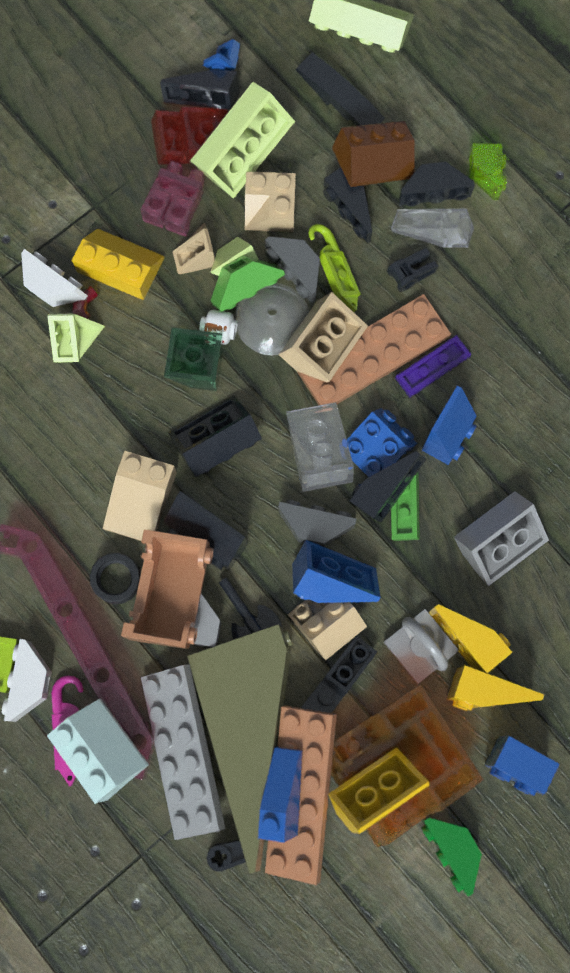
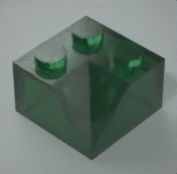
[164,327,224,391]

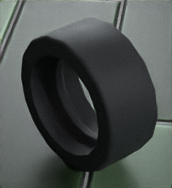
[90,553,141,604]

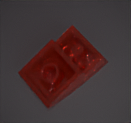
[151,106,228,164]

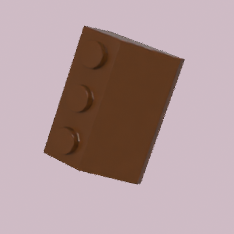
[332,121,415,187]

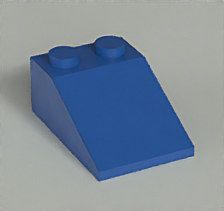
[422,386,477,465]
[292,540,381,603]

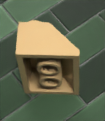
[278,292,368,382]

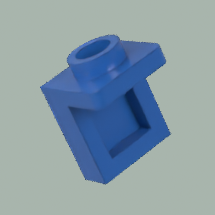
[203,39,240,71]

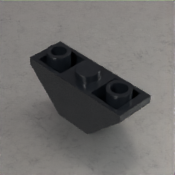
[399,162,475,206]

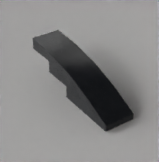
[295,52,385,126]

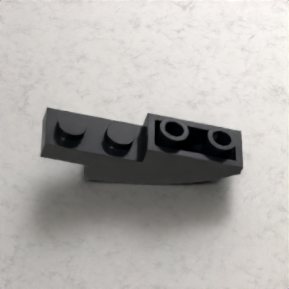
[301,636,378,713]

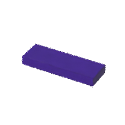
[395,335,472,398]

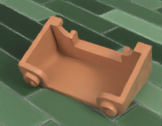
[121,529,214,649]

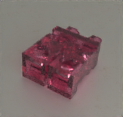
[140,161,204,237]

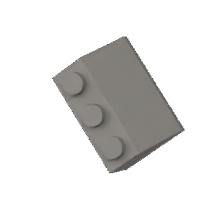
[454,491,549,586]

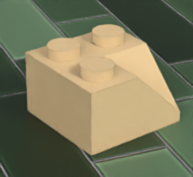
[245,172,296,232]

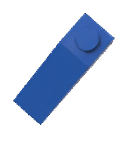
[258,747,302,843]

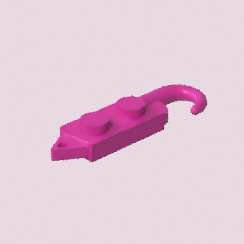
[51,675,83,786]

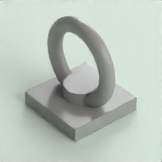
[383,609,459,684]

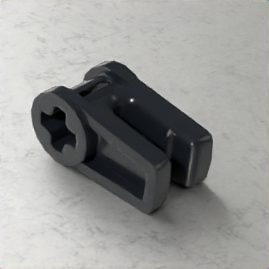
[386,248,439,292]
[207,839,246,872]

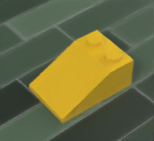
[428,604,513,673]
[447,665,544,711]

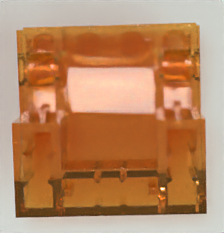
[331,684,484,848]

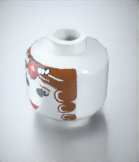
[199,310,238,344]

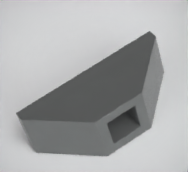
[265,237,320,303]
[278,500,356,547]

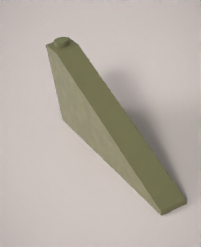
[187,624,293,874]

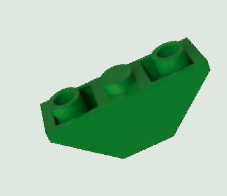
[421,816,482,897]

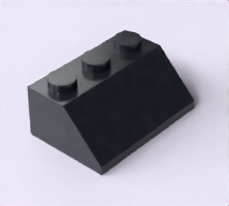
[168,395,262,477]
[164,491,247,571]

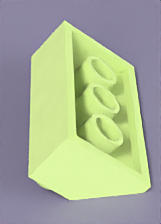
[309,0,414,52]
[190,82,295,199]

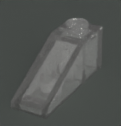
[391,208,474,248]

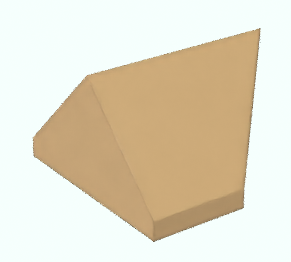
[173,223,214,274]

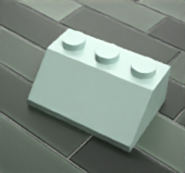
[47,699,149,804]

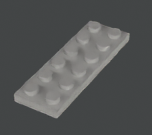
[141,664,225,840]

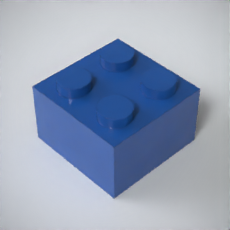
[485,736,559,796]

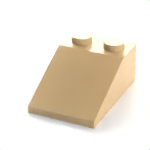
[103,451,177,541]

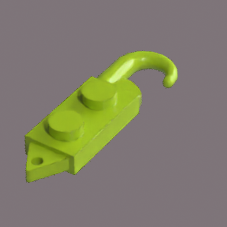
[309,224,361,312]

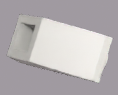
[22,249,88,307]
[2,639,52,722]

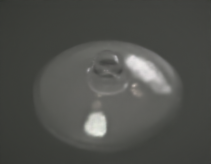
[235,283,309,355]

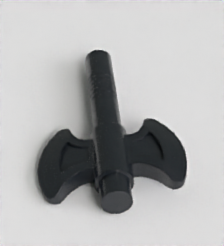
[219,577,283,640]

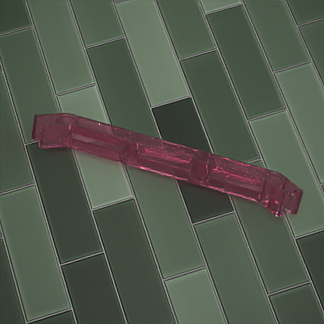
[0,524,155,780]

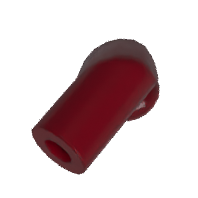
[72,286,98,319]

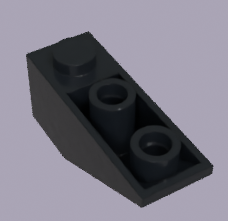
[323,167,373,244]

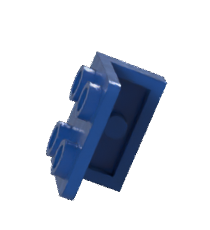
[341,408,418,477]

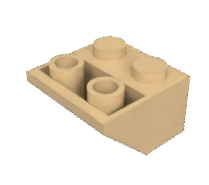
[288,600,367,660]

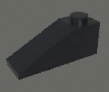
[160,69,240,110]
[350,451,426,523]

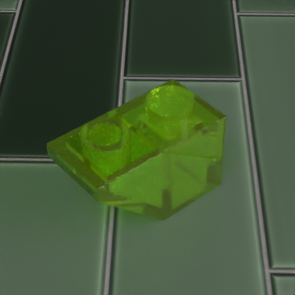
[469,143,506,200]

